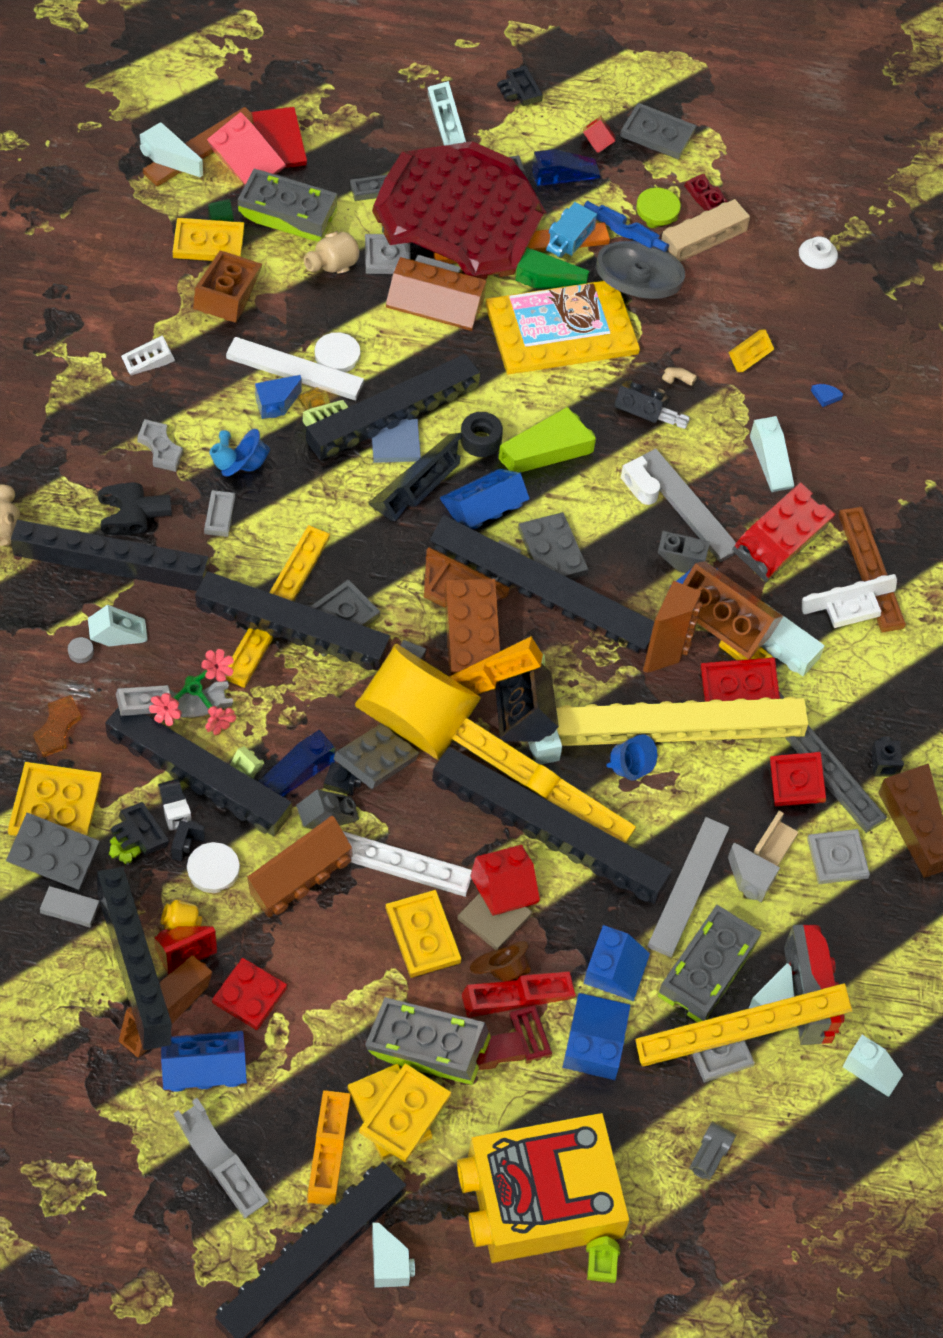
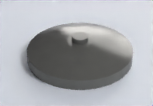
[596,241,685,299]

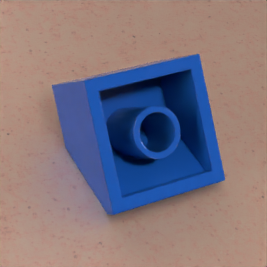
[583,925,650,1001]

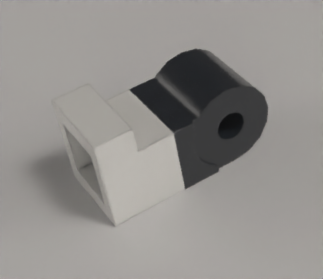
[158,778,191,831]

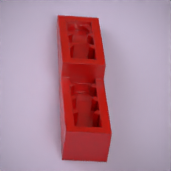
[461,972,576,1018]

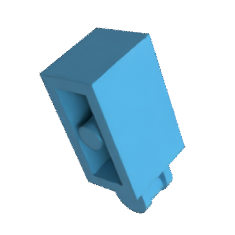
[546,202,597,258]

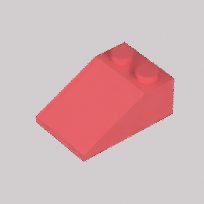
[207,112,286,185]

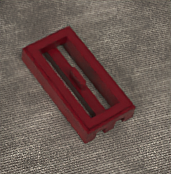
[509,1005,552,1064]

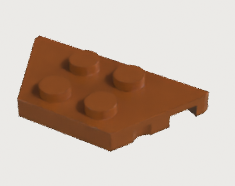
[424,547,510,608]

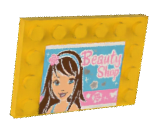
[485,281,640,375]

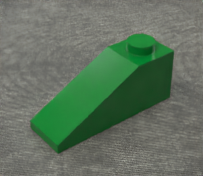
[515,248,589,288]

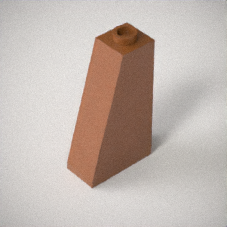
[119,955,212,1058]

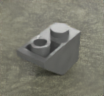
[658,531,710,573]
[296,789,359,829]

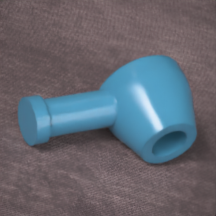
[209,430,237,470]

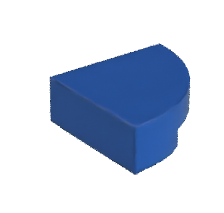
[811,384,843,407]

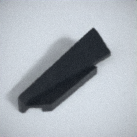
[368,433,462,521]

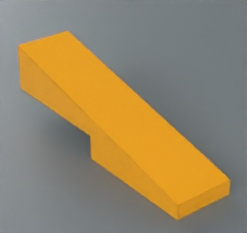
[449,636,543,694]
[307,1090,350,1205]

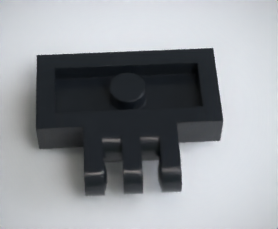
[497,66,543,106]
[110,802,169,855]

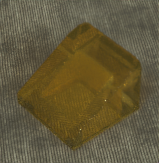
[297,387,330,410]

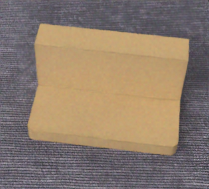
[754,811,798,866]

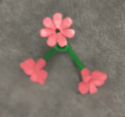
[149,649,236,735]

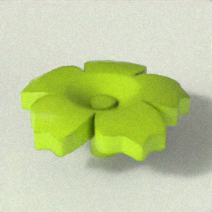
[109,837,140,864]

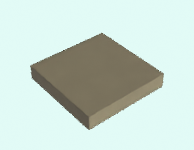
[458,893,532,950]

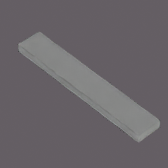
[642,449,736,563]
[647,817,729,958]

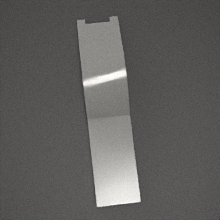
[116,681,233,718]
[173,1098,269,1219]

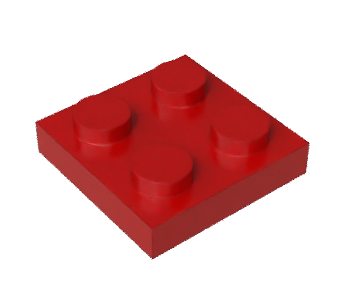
[770,752,826,806]
[212,958,287,1030]

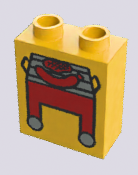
[457,1113,629,1263]

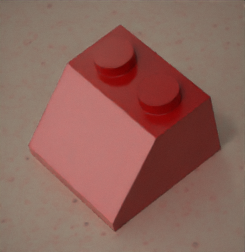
[470,844,540,916]

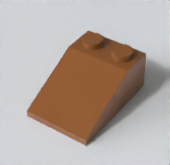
[193,250,262,323]

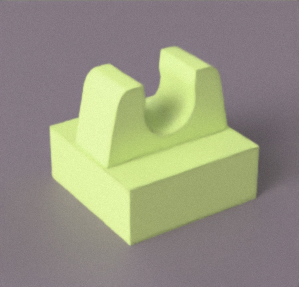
[230,746,264,779]

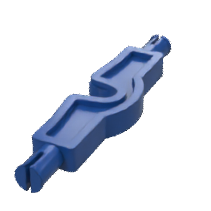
[584,201,669,252]

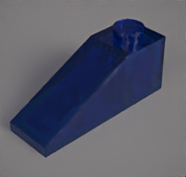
[532,149,600,186]
[258,729,335,796]

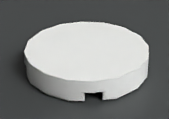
[315,332,360,372]
[187,842,240,893]

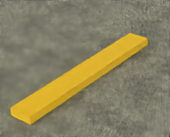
[226,525,330,688]
[635,983,852,1067]

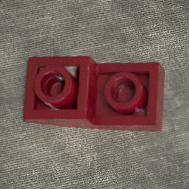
[684,173,727,211]
[476,1032,527,1070]

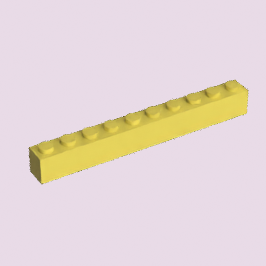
[556,697,808,746]

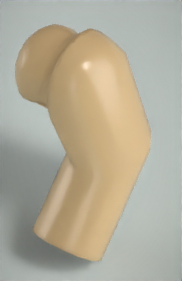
[662,367,697,386]

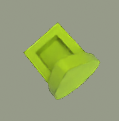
[586,1236,621,1283]

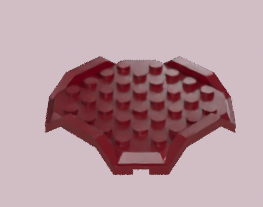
[372,141,547,280]

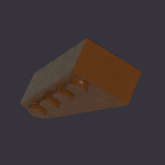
[878,763,943,878]

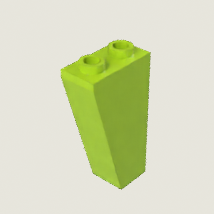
[499,407,596,473]

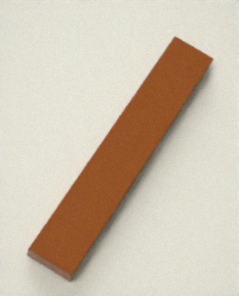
[143,107,253,187]
[838,507,906,633]

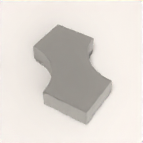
[137,419,183,472]

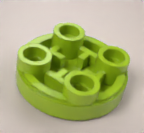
[636,188,681,228]

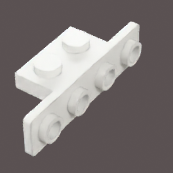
[802,574,897,628]

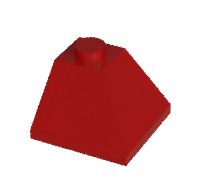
[154,926,217,975]

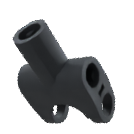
[98,482,172,535]

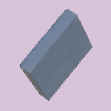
[372,419,421,463]

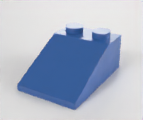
[562,993,630,1080]

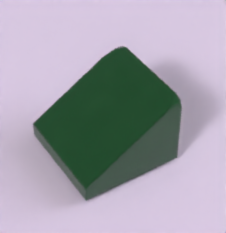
[208,199,234,222]

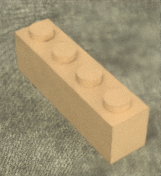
[661,199,750,262]

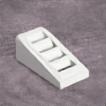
[121,335,175,376]

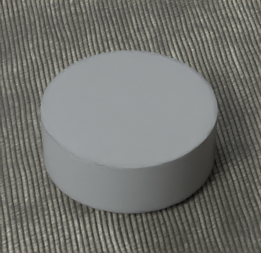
[68,637,94,663]

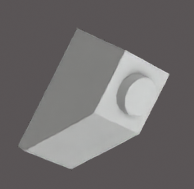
[728,843,780,903]

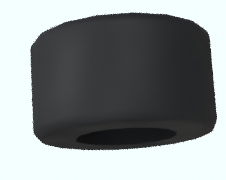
[460,412,503,457]

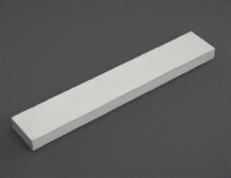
[226,337,364,401]
[343,831,472,897]

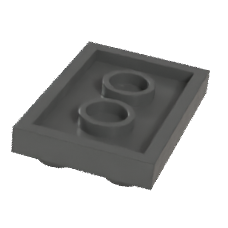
[620,103,697,160]
[518,512,588,579]
[310,580,380,657]
[334,723,419,789]
[6,813,101,891]

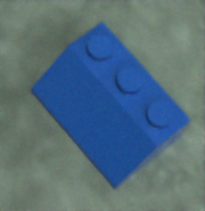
[440,469,529,529]
[161,1031,247,1092]

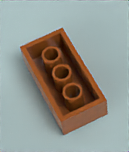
[444,579,500,676]

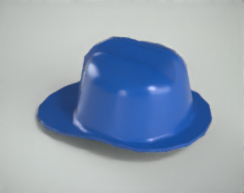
[221,429,270,477]
[606,734,658,781]

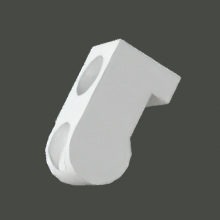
[621,456,660,505]

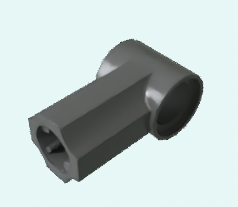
[689,1121,737,1180]

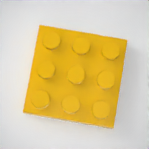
[8,762,102,836]

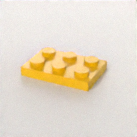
[173,218,244,261]
[385,890,461,978]
[348,1064,432,1161]
[359,1064,451,1163]

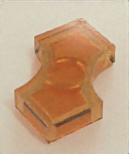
[33,695,81,757]

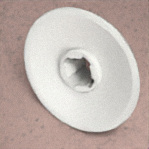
[799,237,838,269]

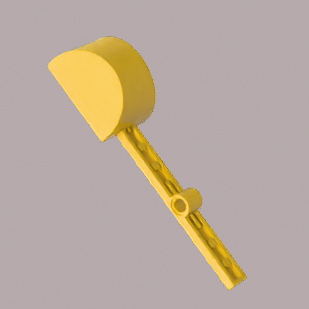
[355,644,636,843]

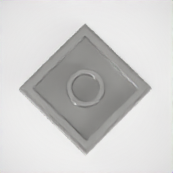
[365,234,411,274]
[807,829,870,884]
[692,1040,755,1082]

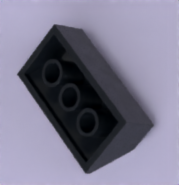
[495,663,559,742]

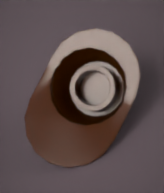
[470,941,531,982]

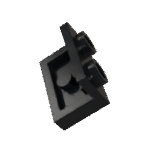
[615,379,671,423]

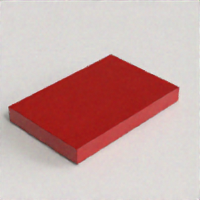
[252,107,307,168]
[701,657,780,702]

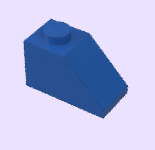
[255,375,302,419]

